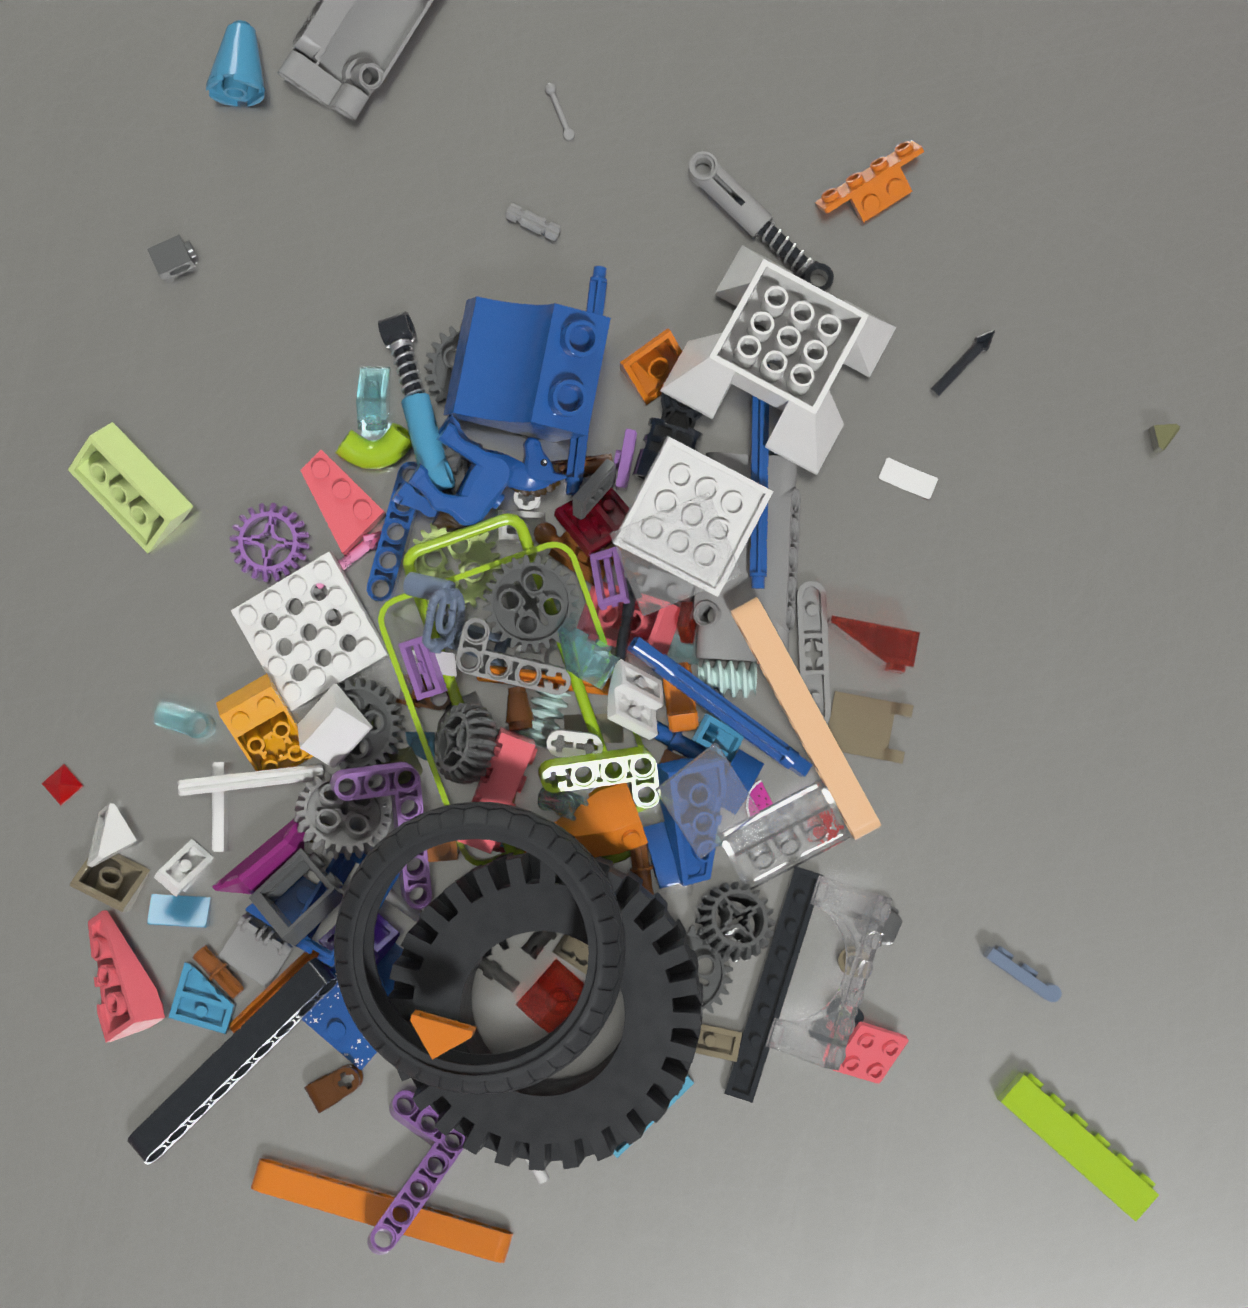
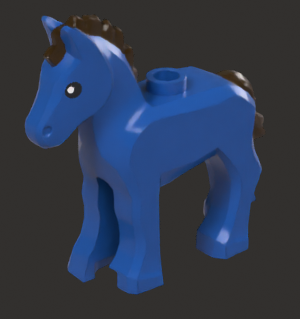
[392,415,567,532]

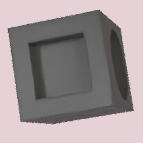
[147,235,197,281]

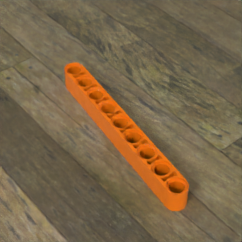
[251,1158,513,1263]

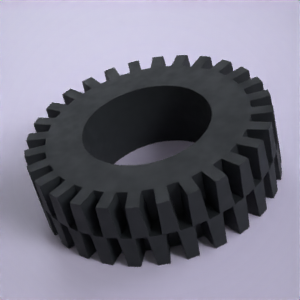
[388,852,703,1171]

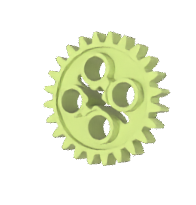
[413,523,502,610]

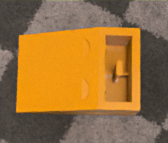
[216,673,313,771]

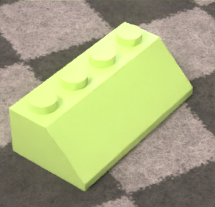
[68,422,193,554]

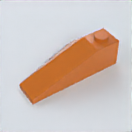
[524,783,648,857]

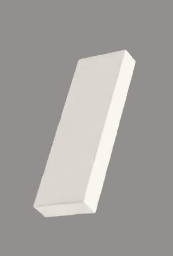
[212,762,228,852]

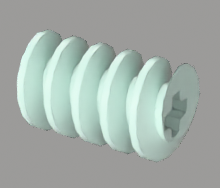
[697,659,757,698]
[518,690,572,750]

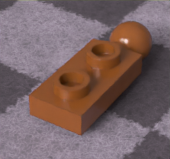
[533,522,614,586]

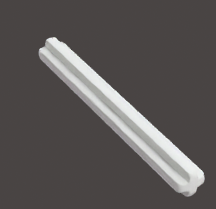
[177,764,324,796]

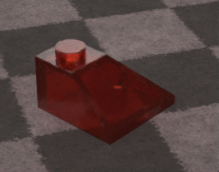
[515,958,584,1033]

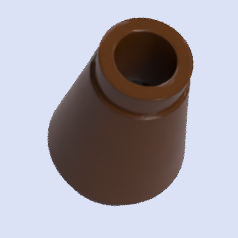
[505,687,535,731]

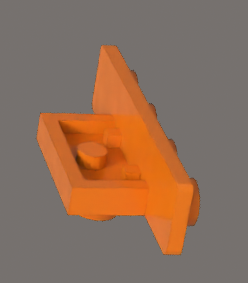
[815,141,924,222]

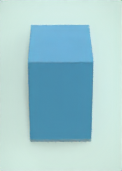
[691,713,744,761]

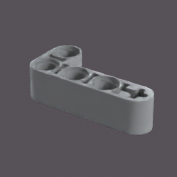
[456,616,571,695]

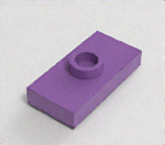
[614,428,637,491]

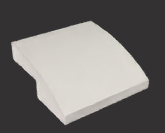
[607,659,664,740]

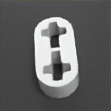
[546,729,603,758]

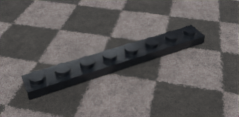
[724,866,824,1103]

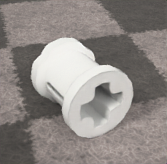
[514,492,541,512]

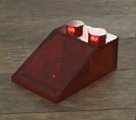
[827,615,920,674]

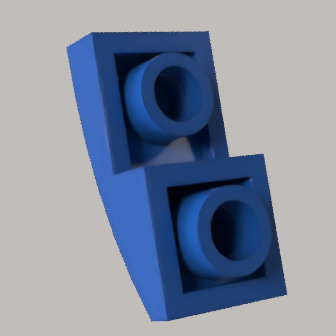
[643,821,681,889]

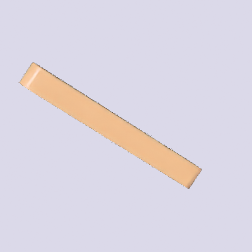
[730,597,881,840]

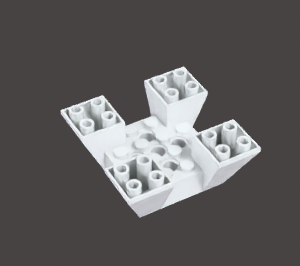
[661,245,896,475]

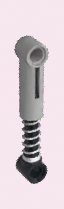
[688,151,834,293]

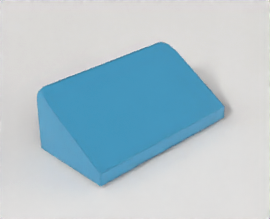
[147,894,211,928]

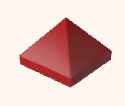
[41,764,84,806]

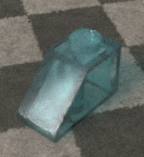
[356,366,390,431]

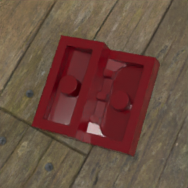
[554,487,629,558]

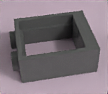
[249,849,344,946]

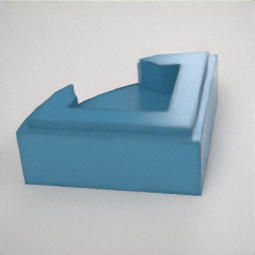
[405,732,435,760]

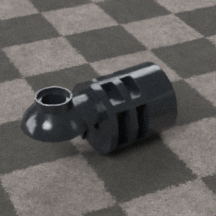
[632,392,703,480]

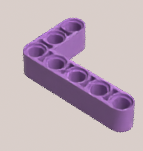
[330,762,432,910]
[367,1090,466,1255]

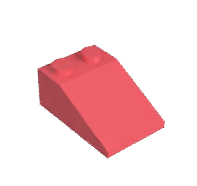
[575,582,683,655]

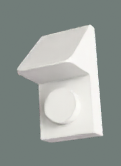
[154,839,214,896]

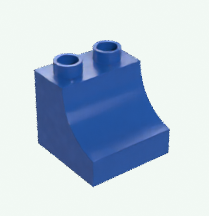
[443,296,611,442]

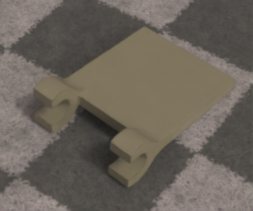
[828,691,914,764]

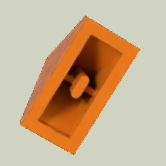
[410,1010,476,1060]

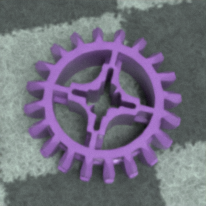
[230,503,310,582]

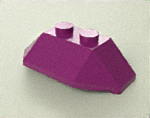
[212,819,308,894]

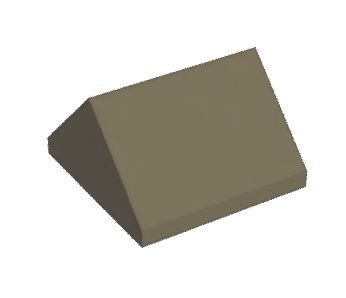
[70,854,150,912]

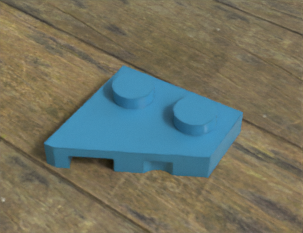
[168,962,235,1034]

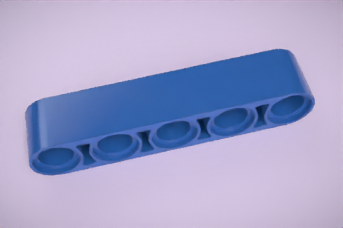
[367,461,422,604]

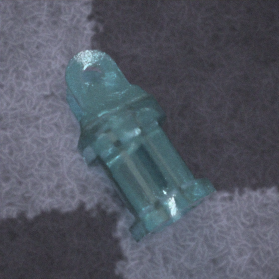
[537,788,589,821]

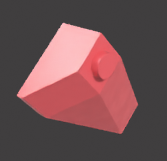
[88,910,165,1043]

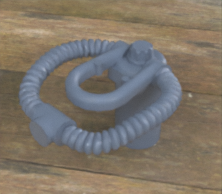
[403,572,466,653]

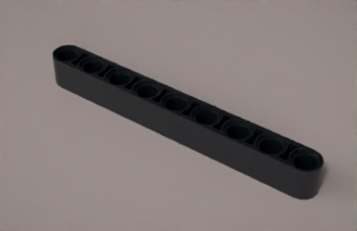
[127,957,338,1164]

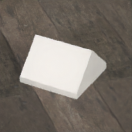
[298,684,373,768]

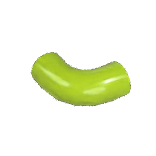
[335,423,412,469]

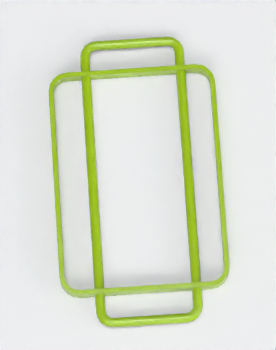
[378,513,652,866]

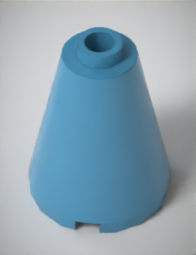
[206,20,265,106]

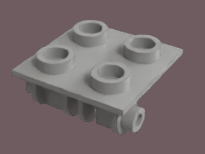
[218,912,295,988]

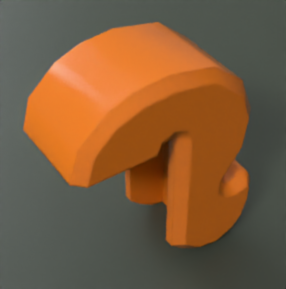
[662,662,699,733]

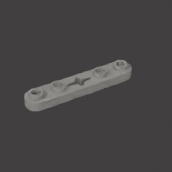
[796,581,831,723]

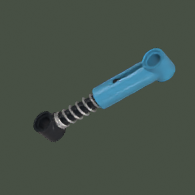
[378,311,455,492]

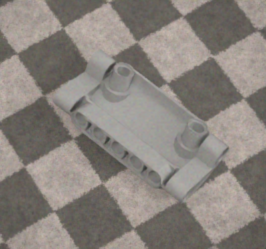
[277,0,434,121]

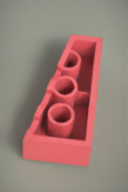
[457,727,538,854]

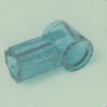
[154,700,216,739]

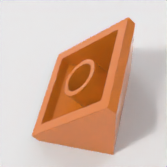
[620,328,682,405]

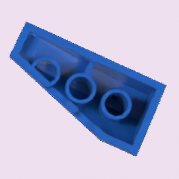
[657,758,726,886]

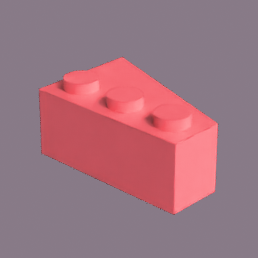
[300,450,386,556]

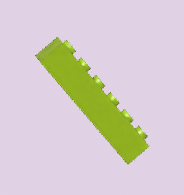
[997,1072,1159,1222]

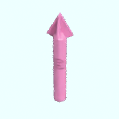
[316,531,382,590]

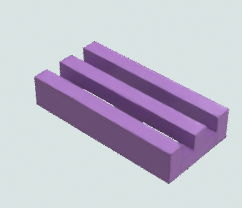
[589,547,630,611]
[398,636,448,700]

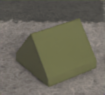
[1148,424,1180,454]

